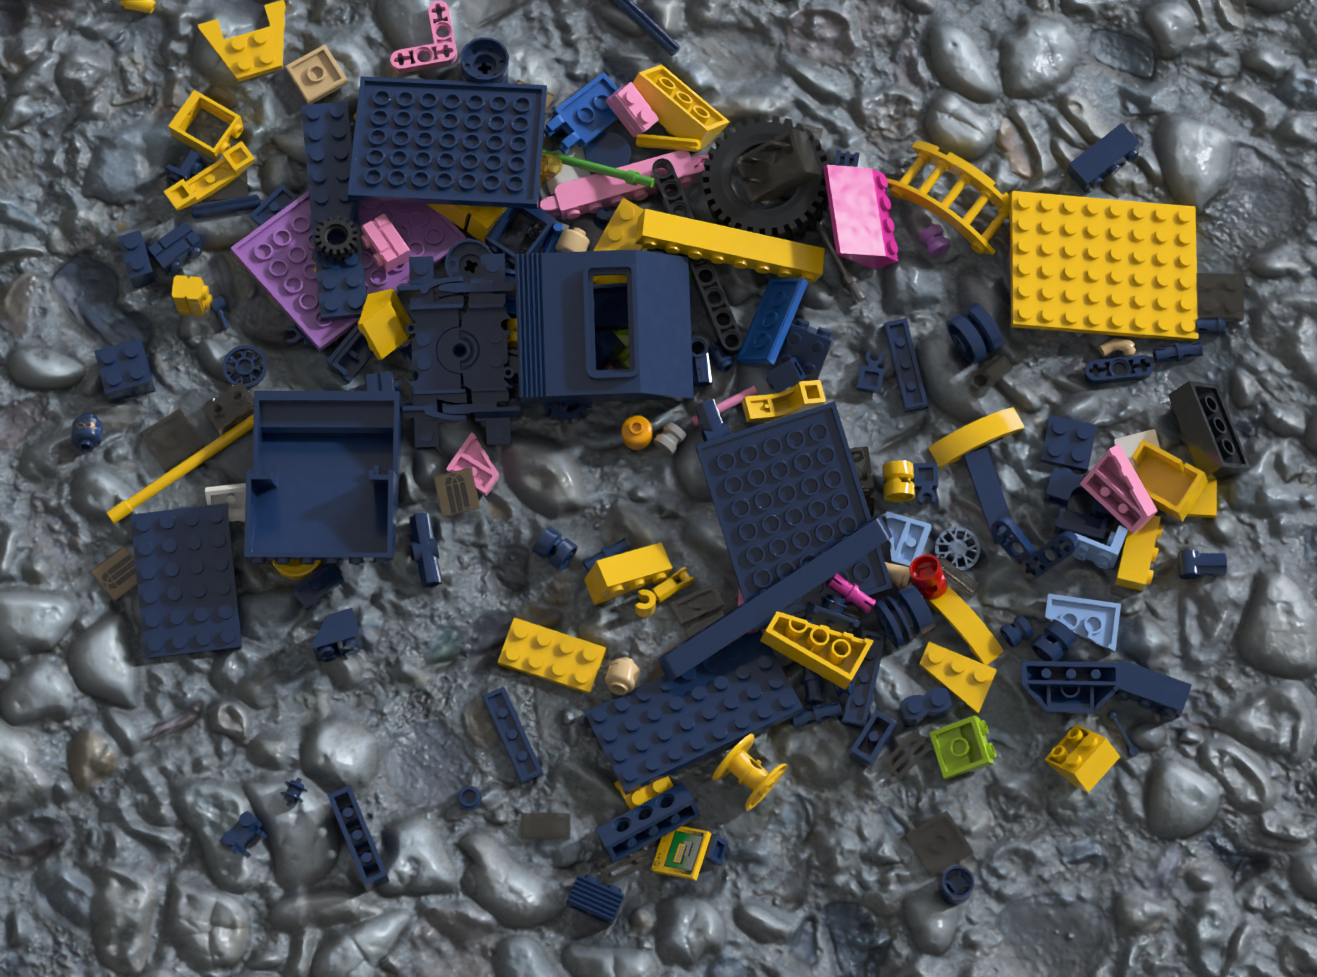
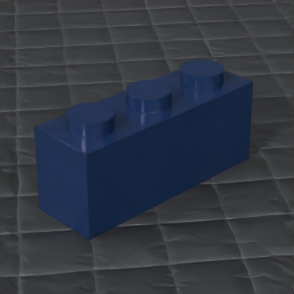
[1067,123,1141,193]
[1114,660,1192,718]

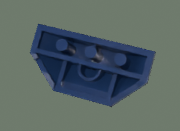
[1021,661,1121,714]

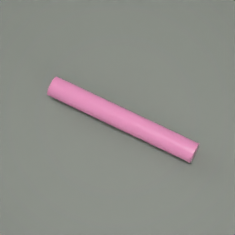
[691,385,758,426]

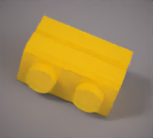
[172,275,212,316]

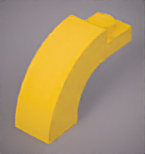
[741,380,826,423]

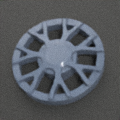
[935,527,980,572]

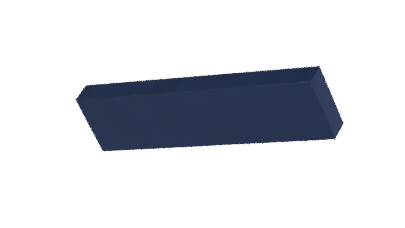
[883,318,928,413]
[964,448,1014,544]
[841,629,886,729]
[482,686,544,785]

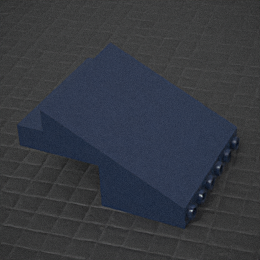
[244,391,403,565]

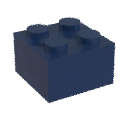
[94,338,156,403]

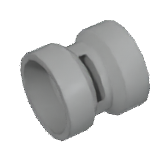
[653,421,686,455]

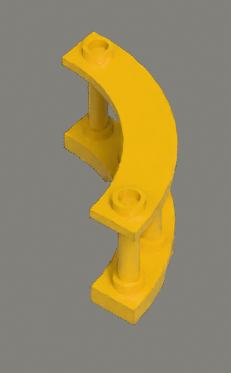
[887,140,1010,255]

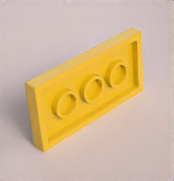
[593,198,649,285]
[498,618,606,695]

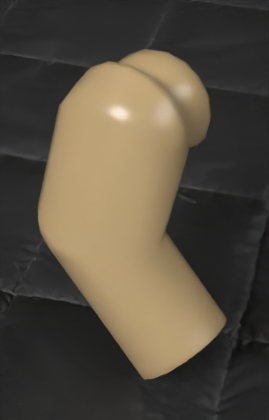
[1099,338,1136,357]

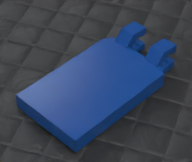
[544,72,619,155]

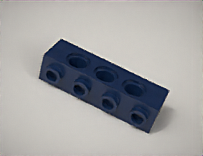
[595,782,701,863]
[327,785,390,891]

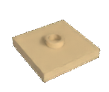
[285,44,349,105]

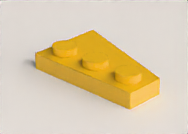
[919,642,997,715]

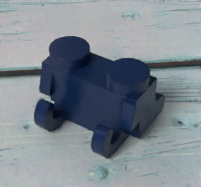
[219,811,268,859]

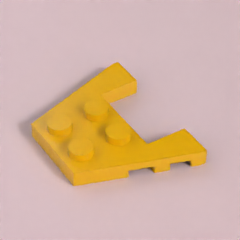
[198,0,286,82]

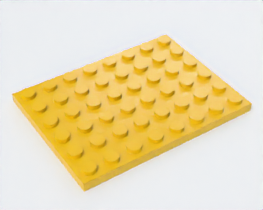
[1010,191,1198,342]

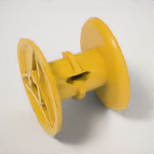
[712,734,788,811]

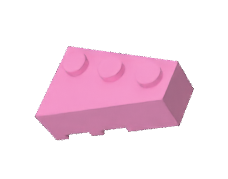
[1080,444,1158,533]

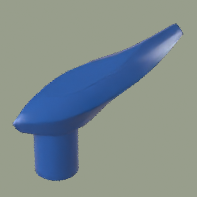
[543,223,563,253]

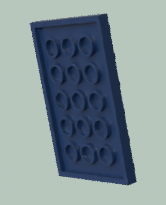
[131,503,243,659]

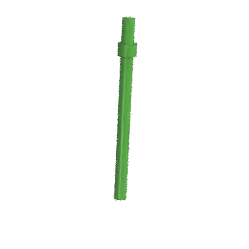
[542,149,656,188]

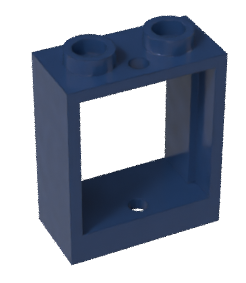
[485,207,557,268]

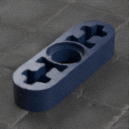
[1084,355,1154,384]

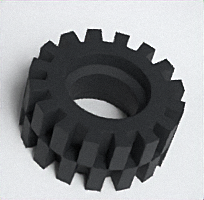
[315,215,358,262]

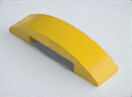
[163,141,255,211]
[928,407,1025,469]
[925,585,1004,666]

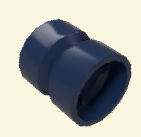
[532,526,578,571]
[1030,619,1077,661]
[940,866,974,905]

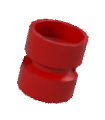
[909,554,948,600]

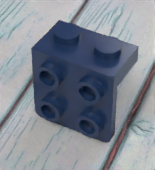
[773,318,837,381]

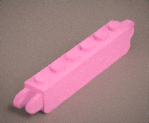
[539,150,709,220]

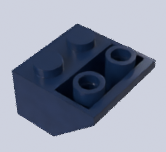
[311,608,364,663]

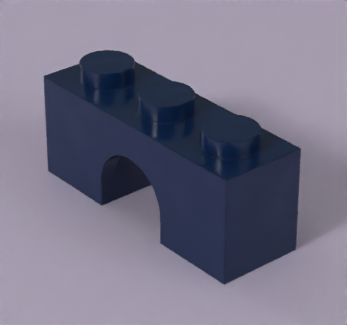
[1044,467,1115,523]

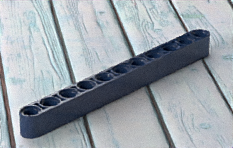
[656,515,893,681]

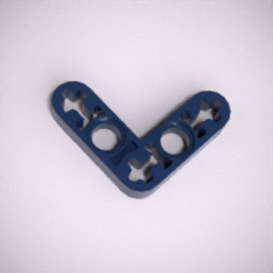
[991,516,1079,579]

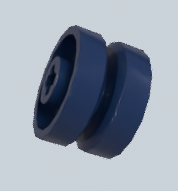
[946,303,1004,364]

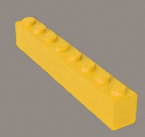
[635,209,825,283]

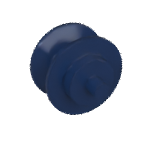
[280,778,308,807]

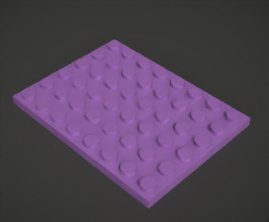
[230,191,467,352]

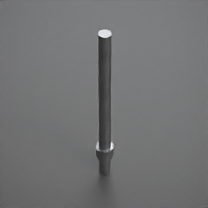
[791,182,866,303]

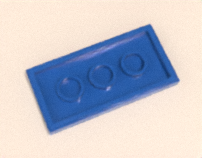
[736,278,808,365]

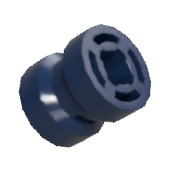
[1000,615,1034,648]

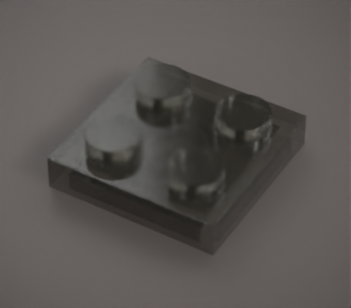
[1196,273,1244,322]

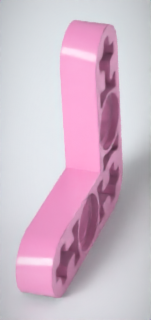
[390,1,457,73]

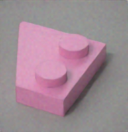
[446,432,500,496]

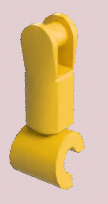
[635,567,695,618]

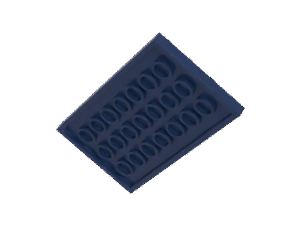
[584,630,804,795]

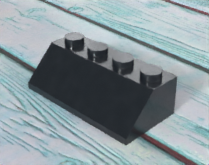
[1168,381,1251,481]

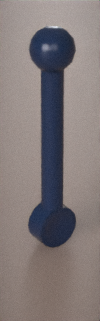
[1107,711,1139,757]

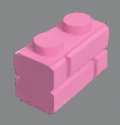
[605,82,659,138]
[360,214,410,272]

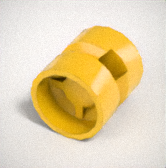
[882,460,915,502]

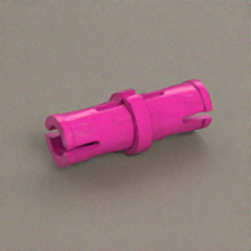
[827,573,876,613]

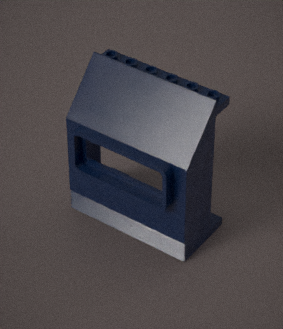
[515,250,694,408]

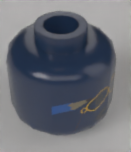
[71,414,103,451]

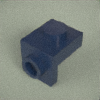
[165,150,203,183]

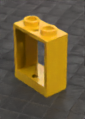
[168,90,243,162]

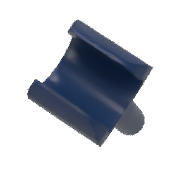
[211,296,229,330]

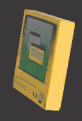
[651,826,711,881]

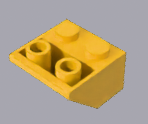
[358,288,412,360]
[1044,724,1120,793]

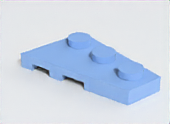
[1044,594,1121,653]

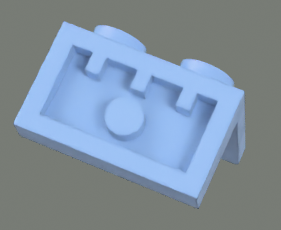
[1071,526,1128,569]

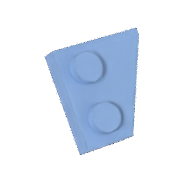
[886,511,932,567]

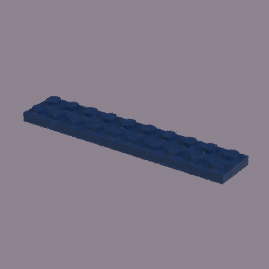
[301,101,367,321]

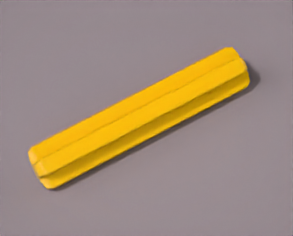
[636,134,701,152]

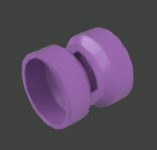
[920,224,951,257]

